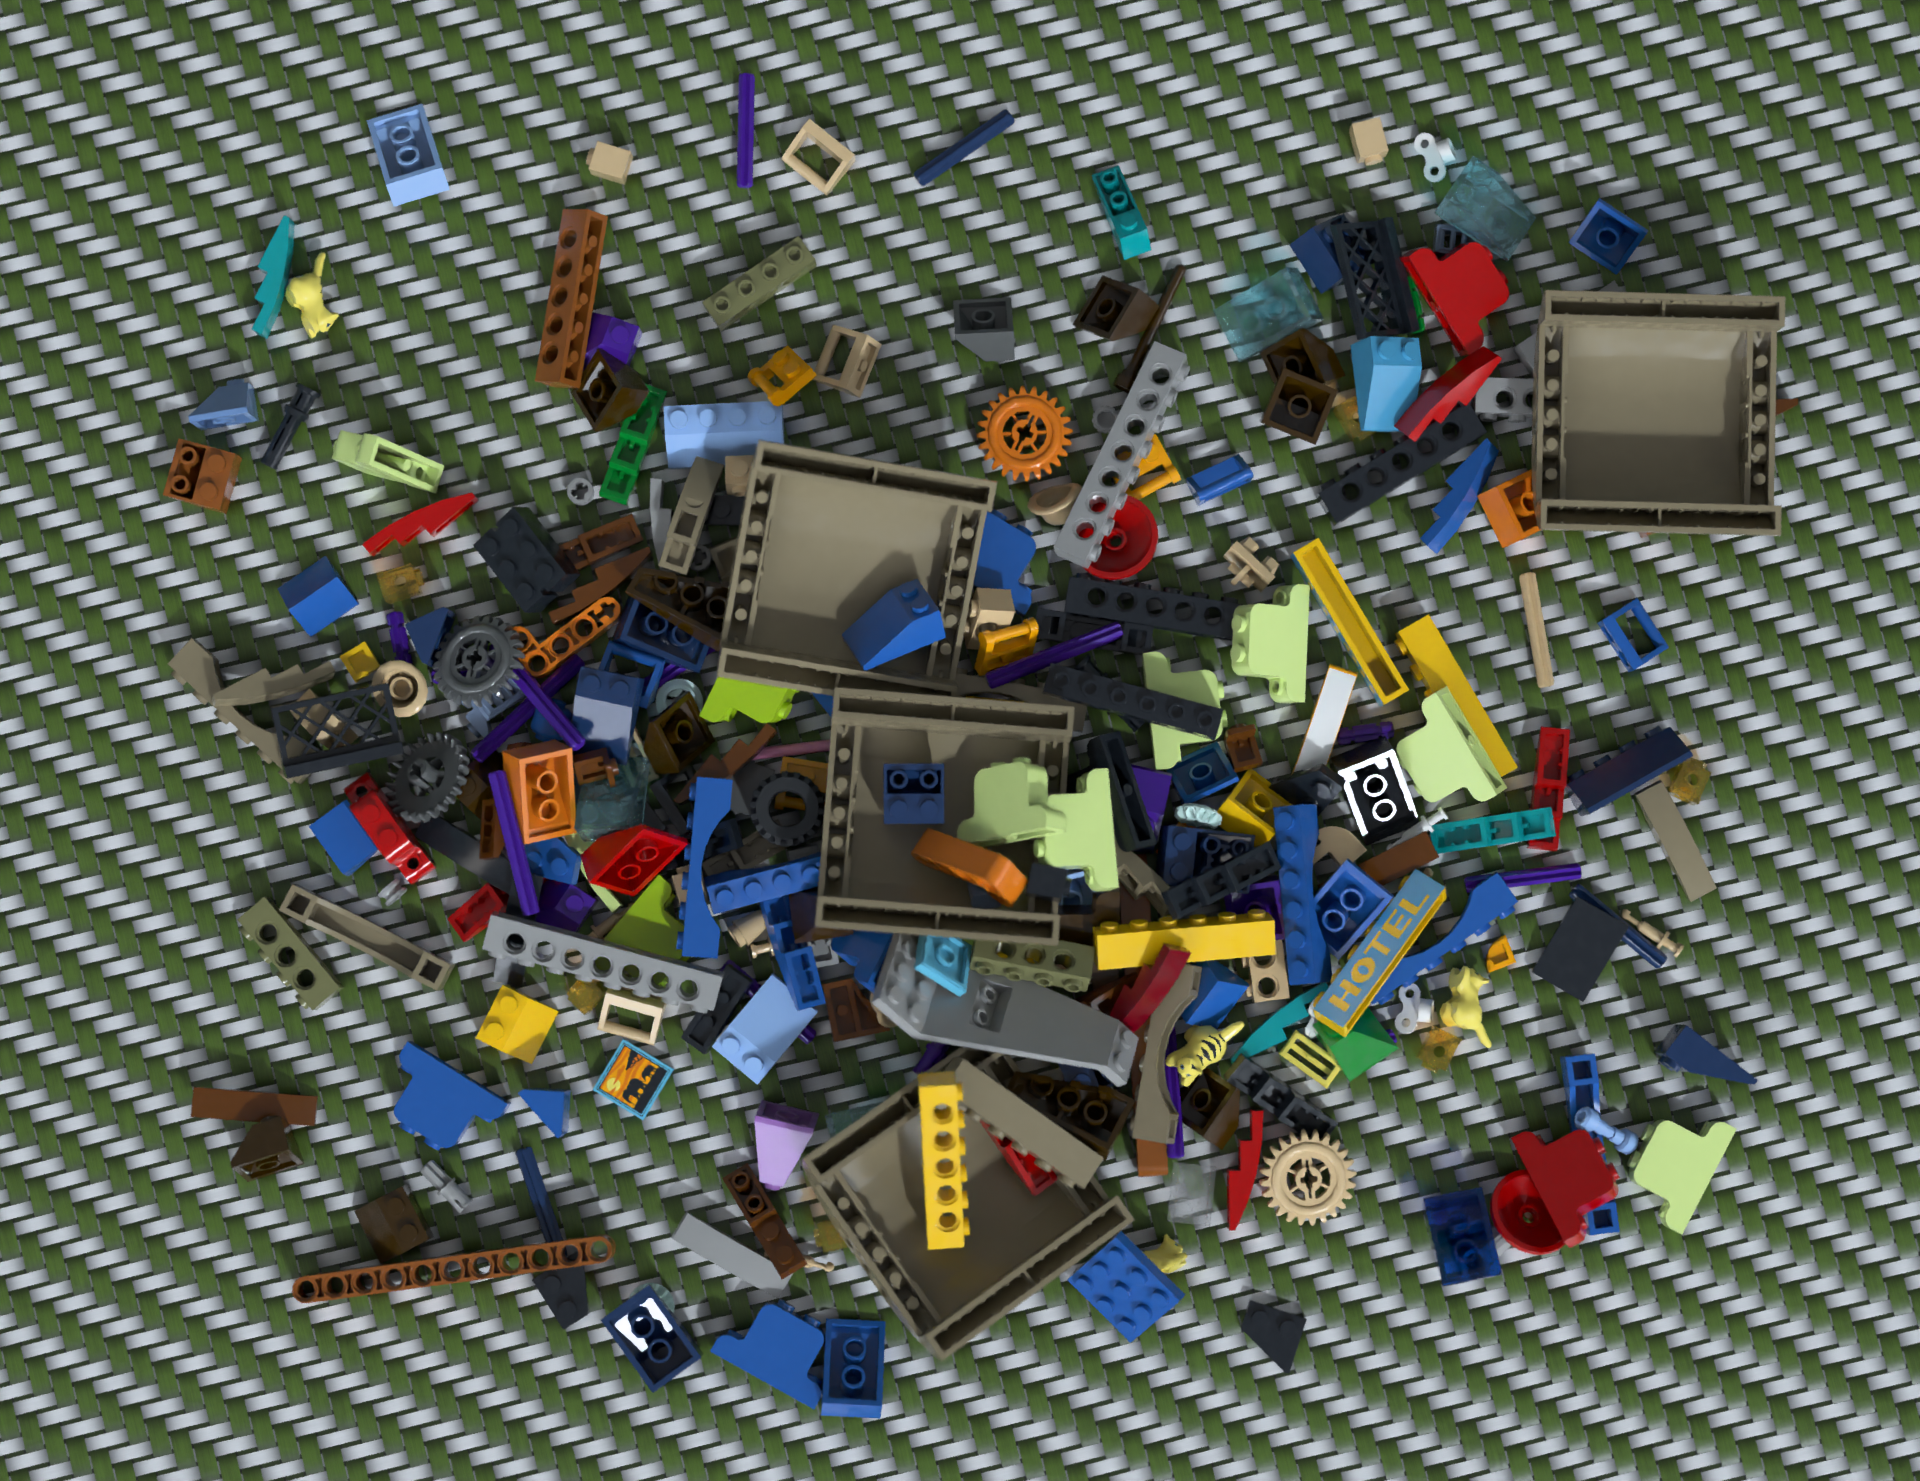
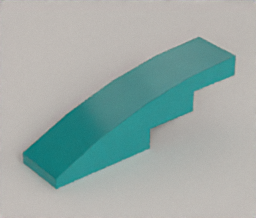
[252,215,295,339]
[1430,807,1556,854]
[1229,982,1329,1064]

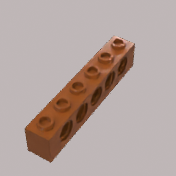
[535,209,608,388]

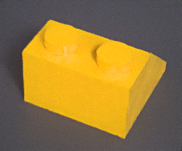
[1217,769,1292,847]
[475,985,559,1064]

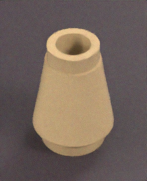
[727,910,766,948]

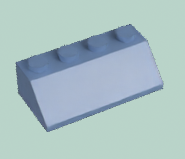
[664,401,785,469]

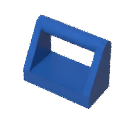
[1185,454,1254,506]
[1597,598,1669,672]
[598,641,665,709]

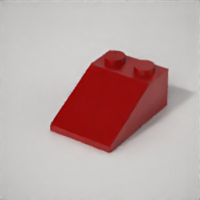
[580,824,689,897]

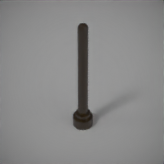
[1113,264,1186,394]

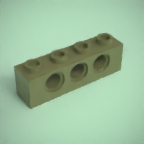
[702,236,817,332]
[237,897,344,1010]
[969,939,1095,992]

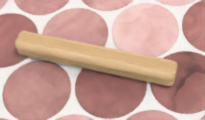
[1519,572,1554,688]

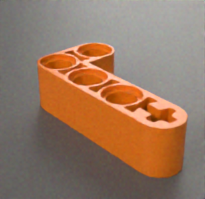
[513,597,623,678]
[911,828,1028,908]

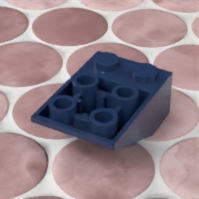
[1156,825,1255,894]

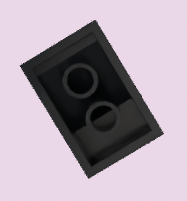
[1331,736,1420,846]

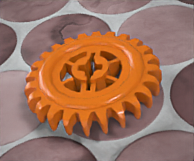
[976,385,1073,482]

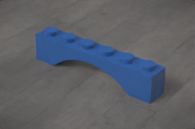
[676,777,733,959]
[1273,804,1332,985]
[703,851,821,915]
[1371,872,1518,1005]
[1560,1053,1620,1236]

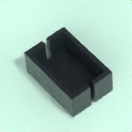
[473,507,581,613]

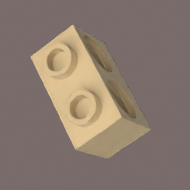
[1241,939,1290,1003]

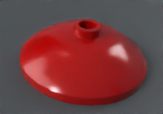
[1078,495,1159,580]
[1490,1169,1565,1255]

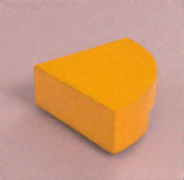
[1485,935,1516,973]

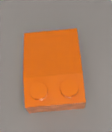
[1477,469,1540,548]
[502,740,577,845]

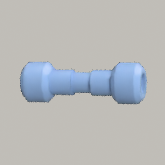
[1575,1107,1638,1155]

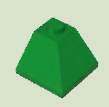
[1313,1007,1398,1082]

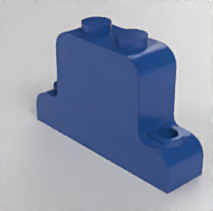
[973,509,1036,618]
[831,930,894,994]
[394,1041,511,1150]
[710,1299,825,1409]

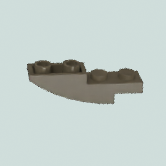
[658,456,725,576]

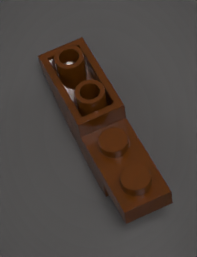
[722,1163,807,1279]

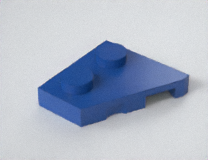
[525,836,582,885]

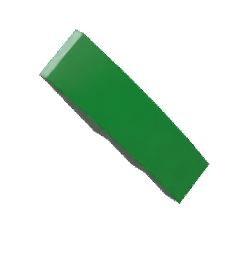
[599,384,667,506]

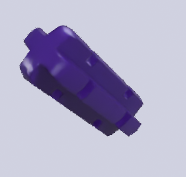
[386,611,413,664]
[1336,721,1394,746]

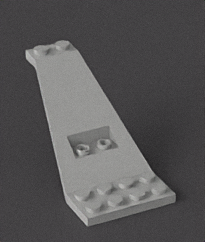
[871,933,1139,1087]

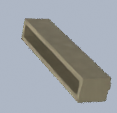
[944,1056,1104,1189]

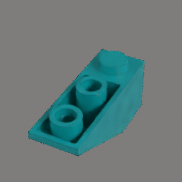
[1091,165,1151,260]

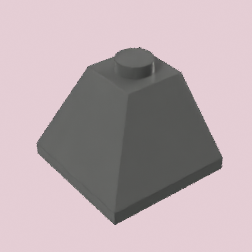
[953,297,1015,362]

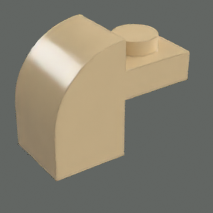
[290,688,358,749]
[1313,826,1367,867]

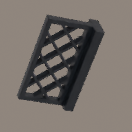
[1330,217,1420,340]
[270,682,404,779]

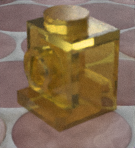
[1333,395,1375,441]
[376,563,425,604]
[1667,758,1712,806]
[567,979,606,1015]
[1416,1026,1462,1074]

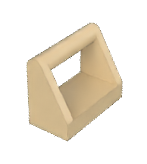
[781,118,856,196]
[812,325,882,398]
[597,987,667,1046]

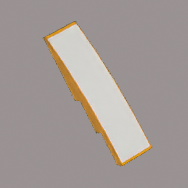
[1291,664,1358,775]

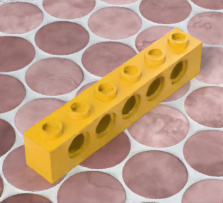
[918,1071,970,1250]

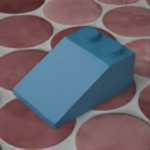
[1350,336,1422,432]

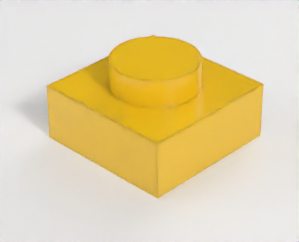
[340,641,381,682]

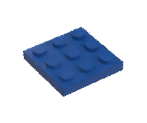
[1067,1231,1185,1343]

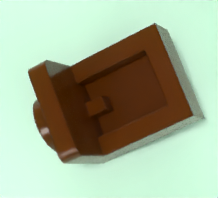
[1223,723,1263,772]
[573,747,619,788]

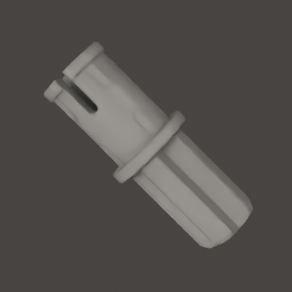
[420,1160,473,1213]

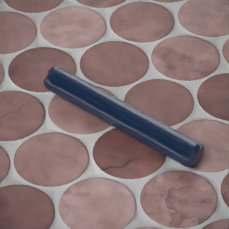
[914,109,1015,186]
[1569,884,1667,968]
[515,1147,568,1257]

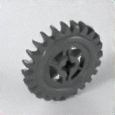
[432,615,525,708]
[385,732,469,823]

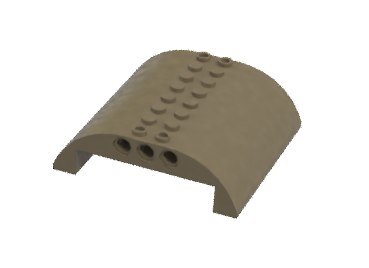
[1531,290,1785,536]
[717,440,997,697]
[815,687,1074,946]
[801,1047,1134,1361]

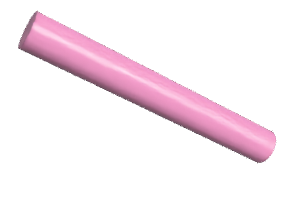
[753,739,830,760]

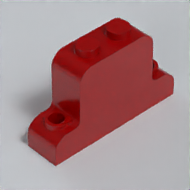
[1399,242,1509,356]
[343,772,437,884]
[1511,1130,1620,1248]

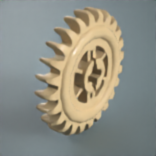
[1259,1129,1357,1226]

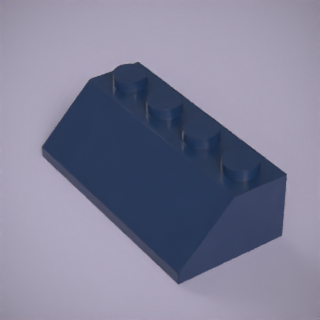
[1565,725,1693,816]

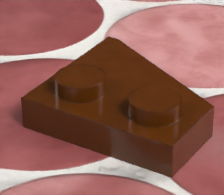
[822,978,890,1042]

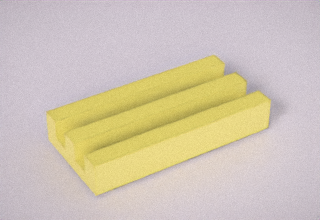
[1278,1030,1340,1088]

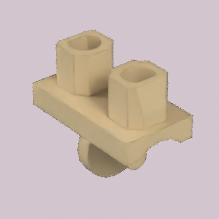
[1223,537,1279,592]

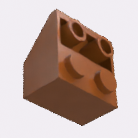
[163,439,242,514]

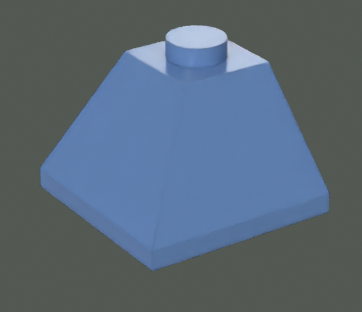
[188,379,259,430]

